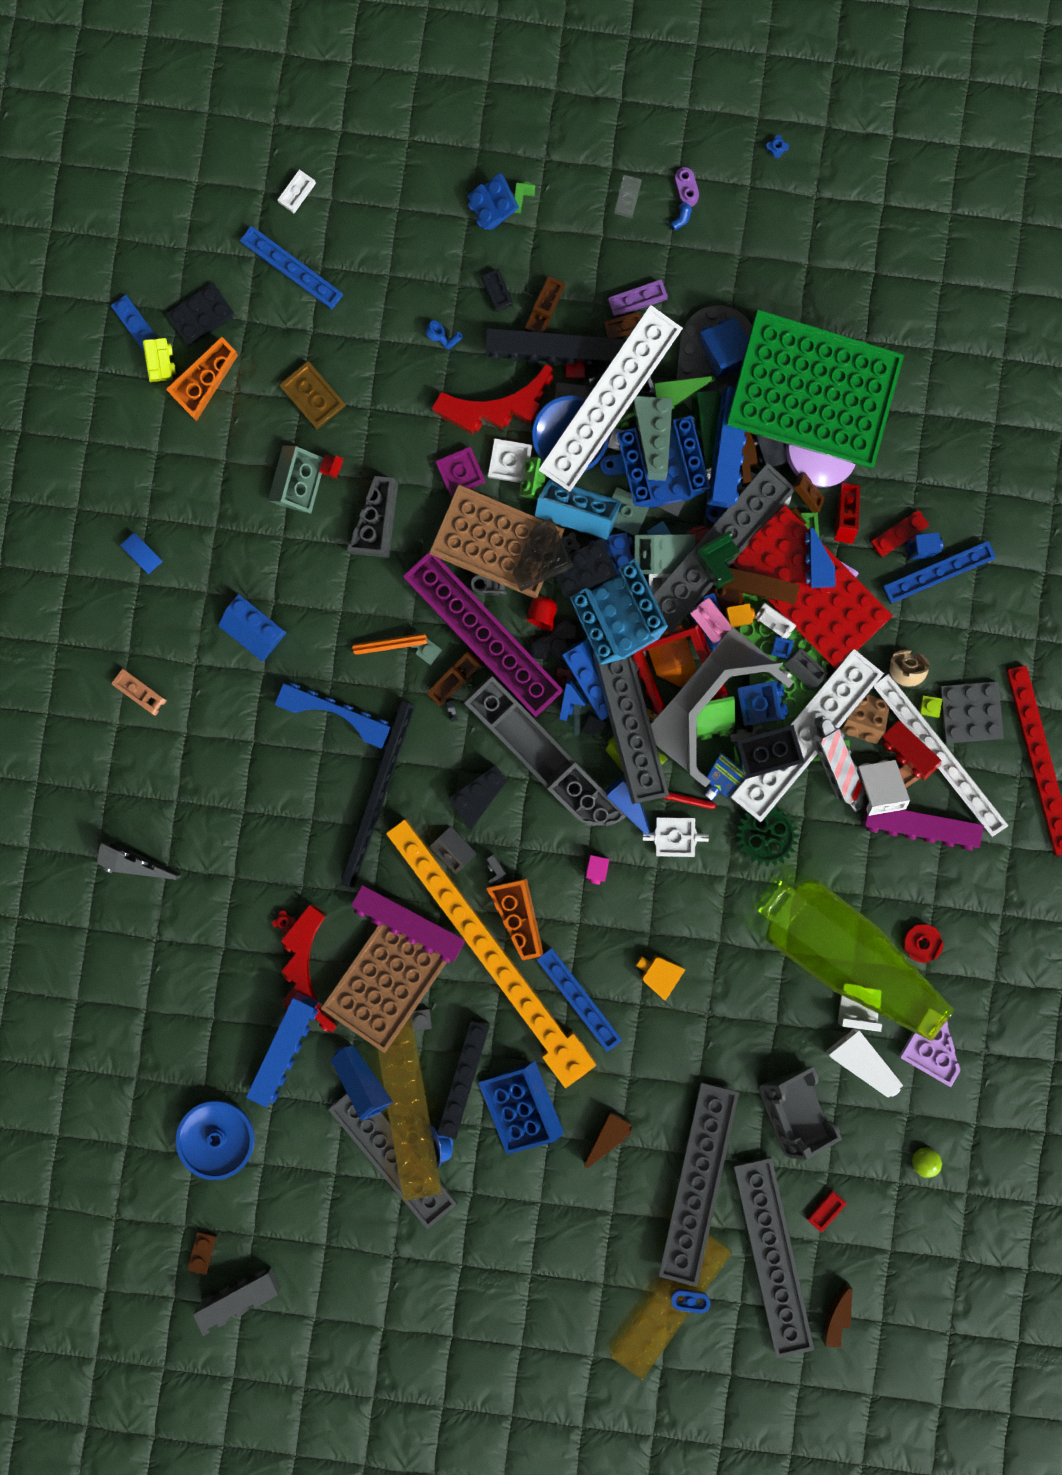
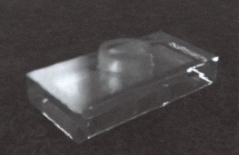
[614,175,642,218]

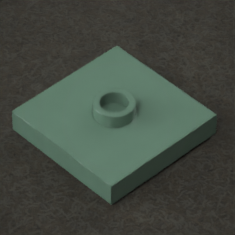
[612,487,649,537]

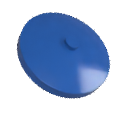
[532,395,609,471]
[176,1100,255,1180]

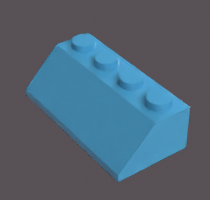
[535,479,622,540]

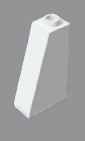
[825,1028,903,1098]

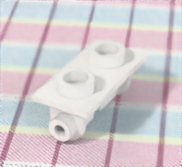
[755,603,796,639]

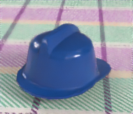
[428,1124,453,1168]

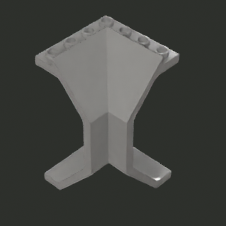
[651,627,794,787]

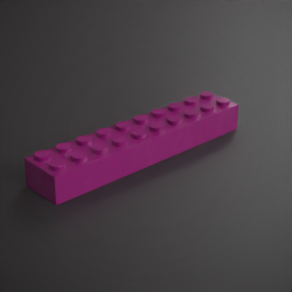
[403,552,564,718]

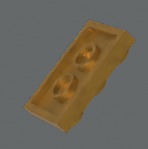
[279,361,346,430]

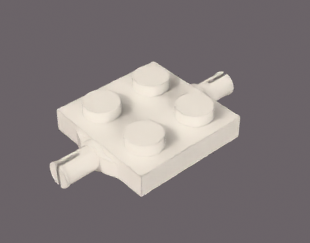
[643,818,709,857]

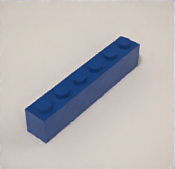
[707,386,746,508]
[246,992,319,1108]

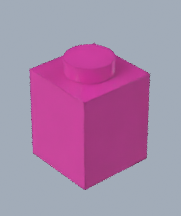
[585,855,609,884]

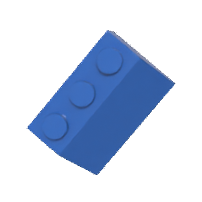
[218,594,287,662]

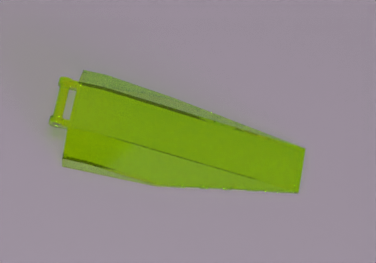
[759,878,954,1041]

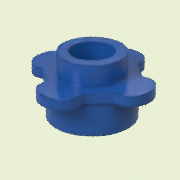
[766,135,789,158]

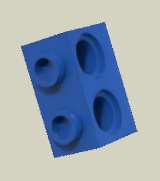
[906,532,943,560]

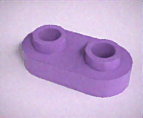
[675,167,699,207]

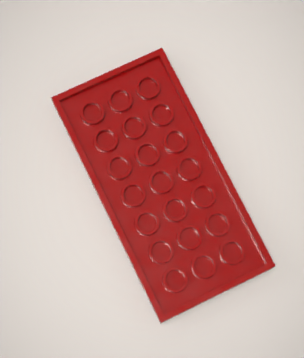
[732,505,893,670]

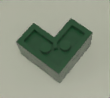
[696,531,740,589]

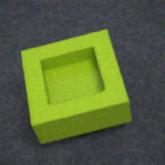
[919,696,942,718]

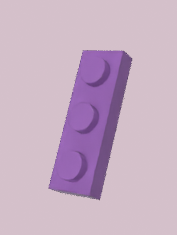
[608,279,668,318]

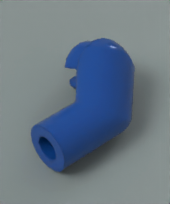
[670,202,692,231]

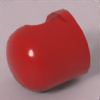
[526,596,557,631]

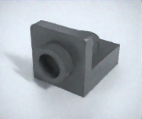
[486,854,506,885]

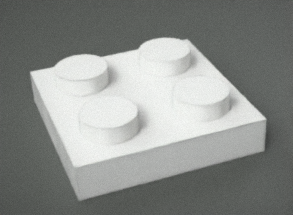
[488,439,532,483]

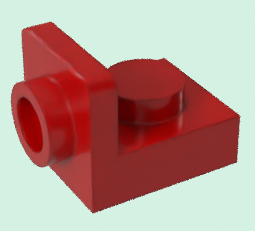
[319,455,344,480]

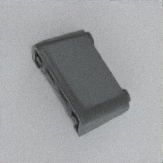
[759,1066,842,1160]

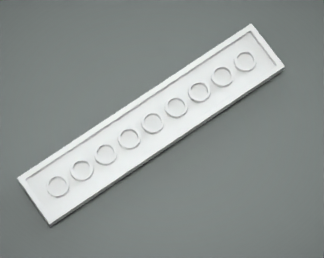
[539,305,683,492]
[730,649,884,822]

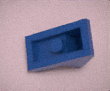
[559,678,587,721]

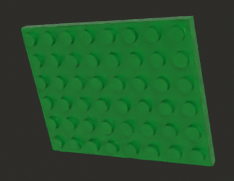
[725,310,904,469]

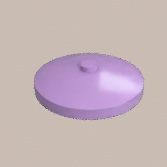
[785,444,856,488]

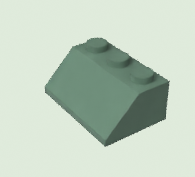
[268,446,324,514]

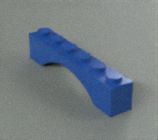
[275,682,391,749]

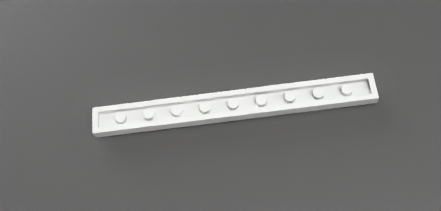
[873,673,1008,837]

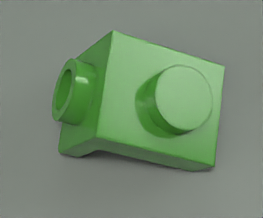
[512,182,535,213]

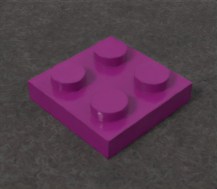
[436,447,486,498]

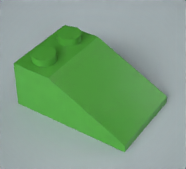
[696,696,735,740]

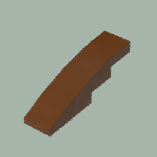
[524,276,566,333]
[722,568,800,605]

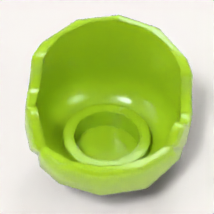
[912,1148,942,1178]

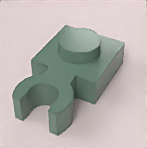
[410,633,442,665]

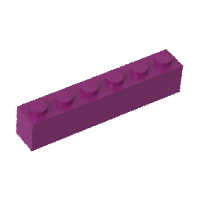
[861,804,984,851]
[351,885,465,963]

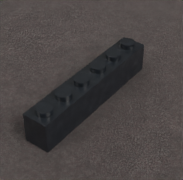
[438,1018,490,1140]

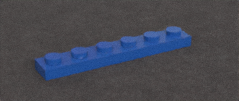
[240,226,343,310]
[882,541,996,604]
[537,947,622,1052]

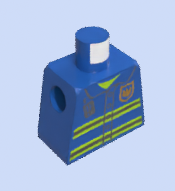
[704,753,745,801]

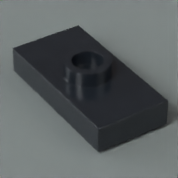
[481,268,513,312]

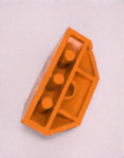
[648,623,696,687]

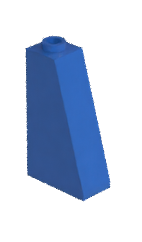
[331,1045,393,1121]

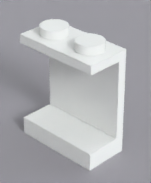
[857,760,910,816]

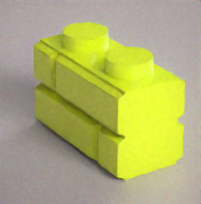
[143,338,176,382]

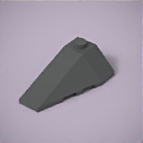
[97,842,181,880]

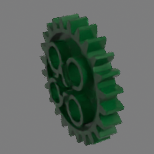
[736,805,799,867]

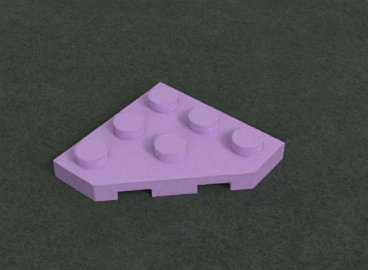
[899,1007,960,1087]

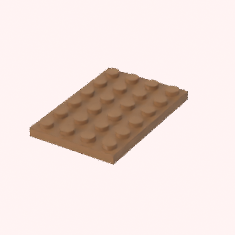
[429,485,565,598]
[321,924,447,1053]

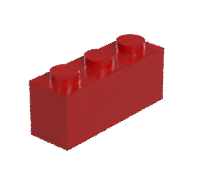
[882,721,942,781]

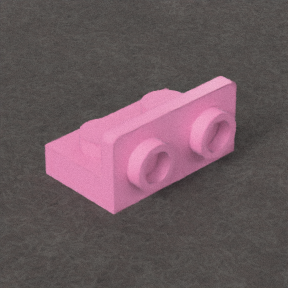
[690,598,732,644]

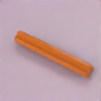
[352,633,427,655]

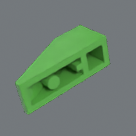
[655,376,716,409]

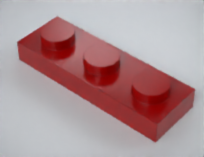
[870,510,929,558]

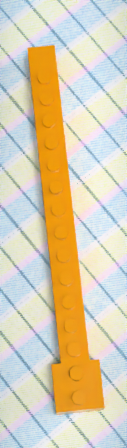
[386,819,596,1089]

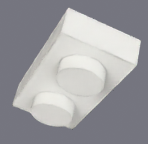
[278,170,316,213]

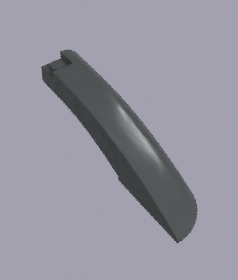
[464,674,627,826]

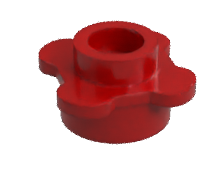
[273,911,296,934]

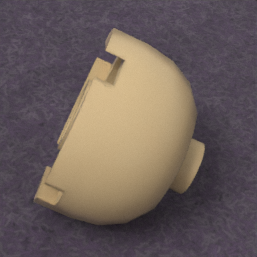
[889,650,930,687]

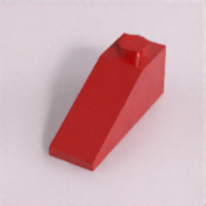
[834,482,860,544]

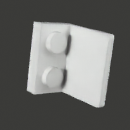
[838,985,882,1032]

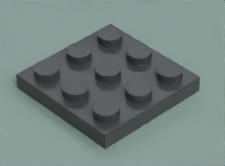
[939,682,1004,744]

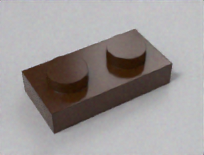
[603,312,642,339]
[793,472,825,513]
[188,1230,217,1275]

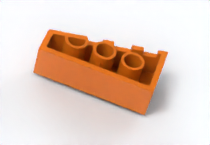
[166,337,238,421]
[486,878,543,960]

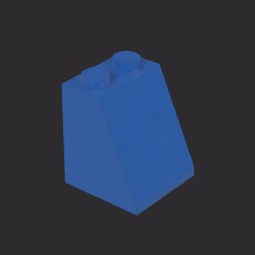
[698,317,748,380]

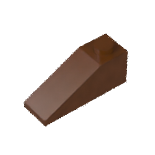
[583,1110,632,1168]

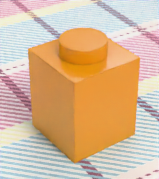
[724,603,755,628]

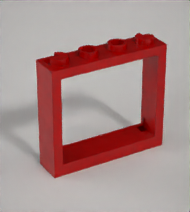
[632,623,727,715]

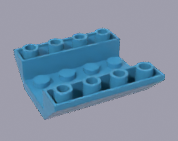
[570,559,668,665]

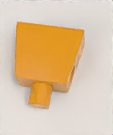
[636,955,685,1001]

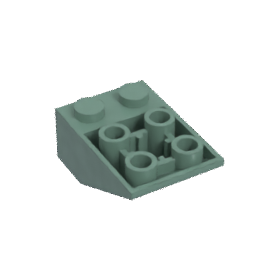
[635,534,696,574]

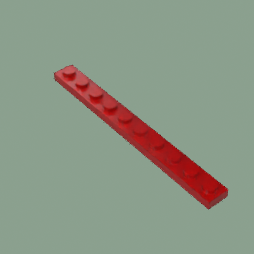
[1006,665,1062,855]

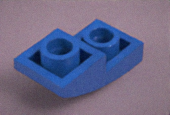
[120,533,162,574]

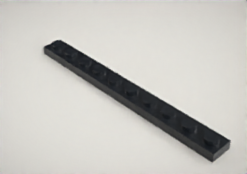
[341,701,415,887]

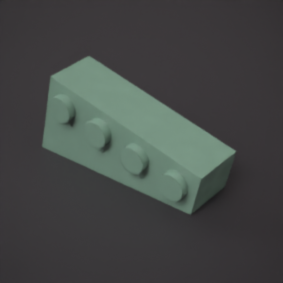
[632,396,672,481]

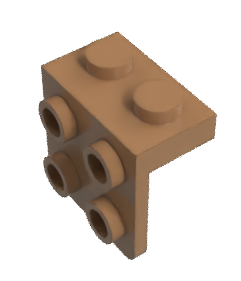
[841,694,889,744]

